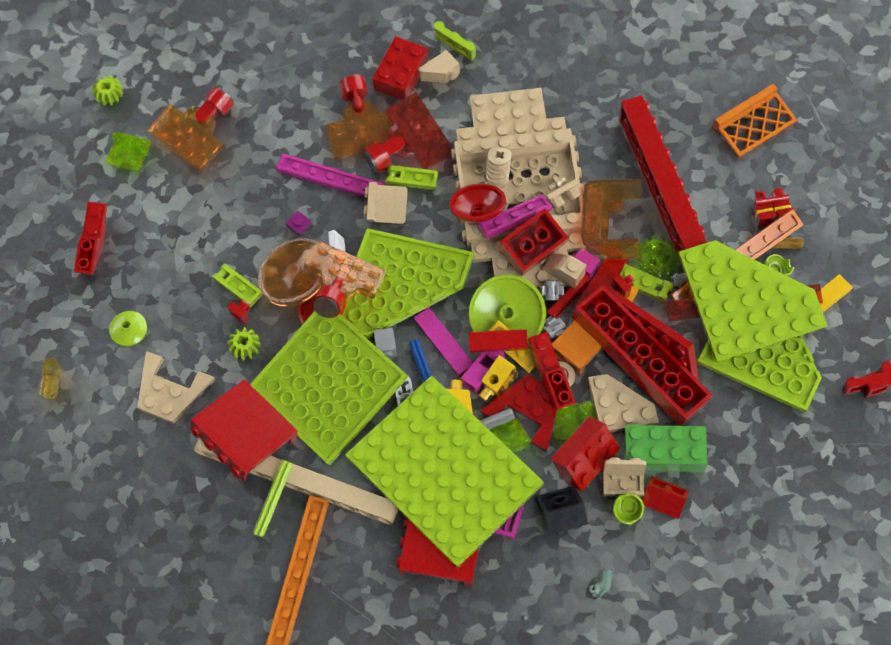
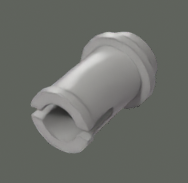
[671,272,688,288]

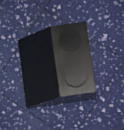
[536,486,588,535]

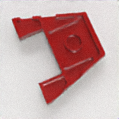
[481,374,557,452]

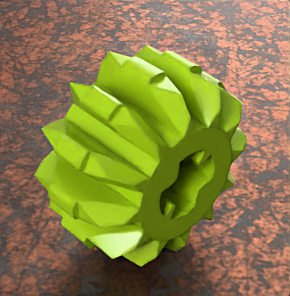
[92,75,123,106]
[227,327,261,361]

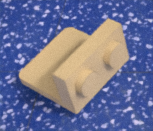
[364,182,408,224]
[603,458,646,497]

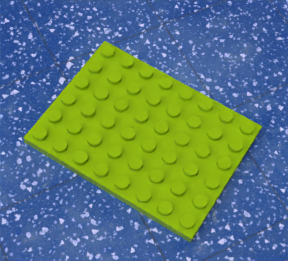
[345,375,544,568]

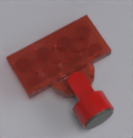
[363,92,454,173]

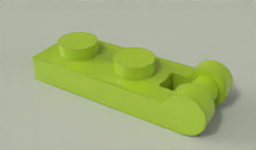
[434,21,476,61]
[385,165,438,191]
[211,263,263,308]
[620,264,674,302]

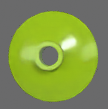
[109,311,147,347]

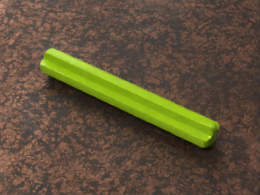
[253,460,292,537]

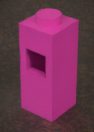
[461,351,505,395]

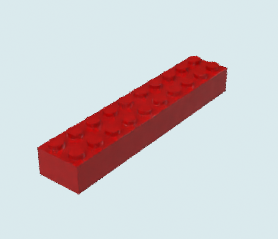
[619,95,709,271]

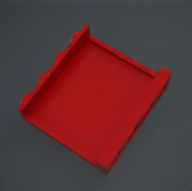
[190,379,298,482]
[396,517,479,587]

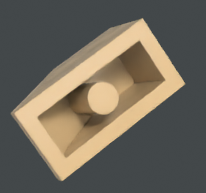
[418,50,460,83]
[543,254,586,288]

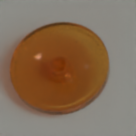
[258,238,331,306]

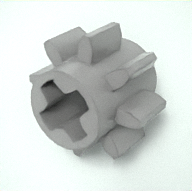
[540,280,564,300]
[542,316,566,340]

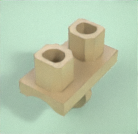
[545,176,580,209]

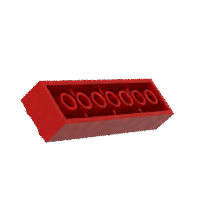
[572,285,713,426]

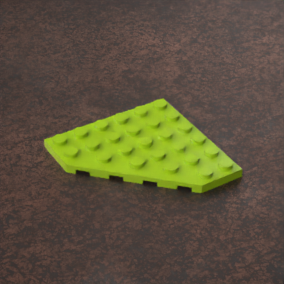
[342,228,474,339]
[678,240,828,363]
[697,335,822,413]

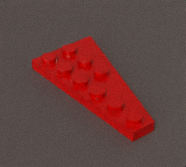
[606,286,699,380]

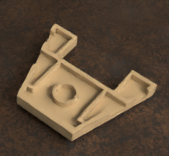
[137,351,215,424]

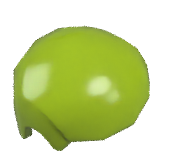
[764,254,794,277]
[613,493,644,525]

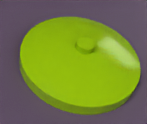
[469,275,546,352]

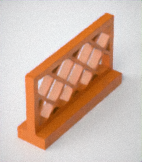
[712,83,797,158]

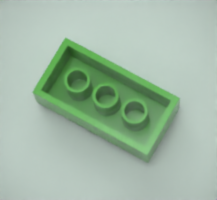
[624,425,707,472]

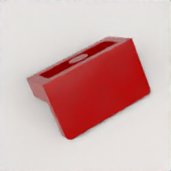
[642,476,689,519]

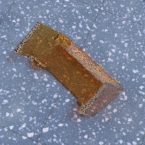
[581,178,643,259]

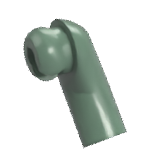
[589,570,612,597]

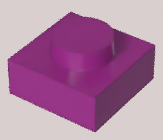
[285,211,312,237]

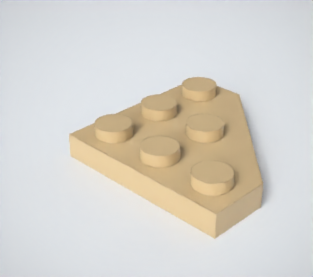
[588,374,659,432]

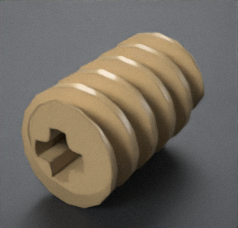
[485,148,511,186]

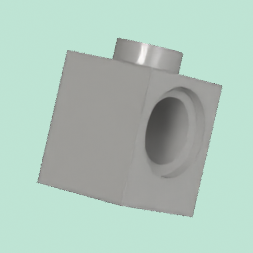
[374,328,397,359]

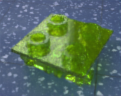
[105,131,152,172]
[555,401,596,441]
[489,417,531,453]

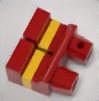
[753,188,794,228]

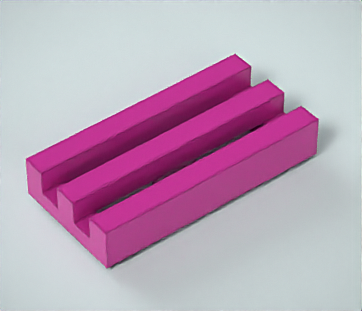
[495,503,525,540]

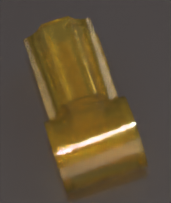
[39,358,63,399]

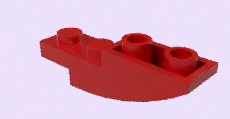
[74,202,108,275]
[528,332,576,410]
[842,360,891,398]

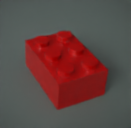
[372,36,428,101]
[498,208,569,277]
[551,416,620,492]

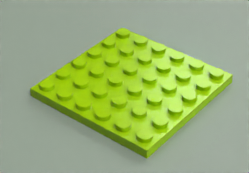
[250,311,409,465]

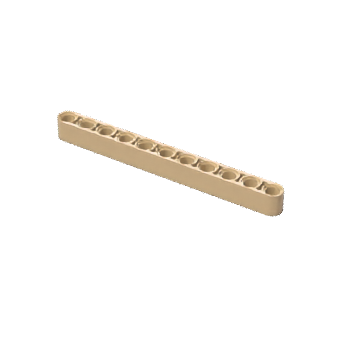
[194,438,398,525]

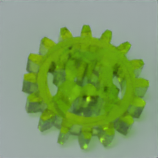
[636,236,677,276]

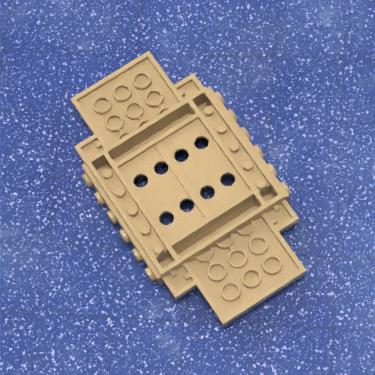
[451,88,590,290]

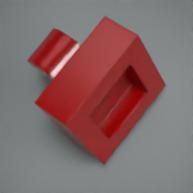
[612,274,635,298]
[227,299,251,325]

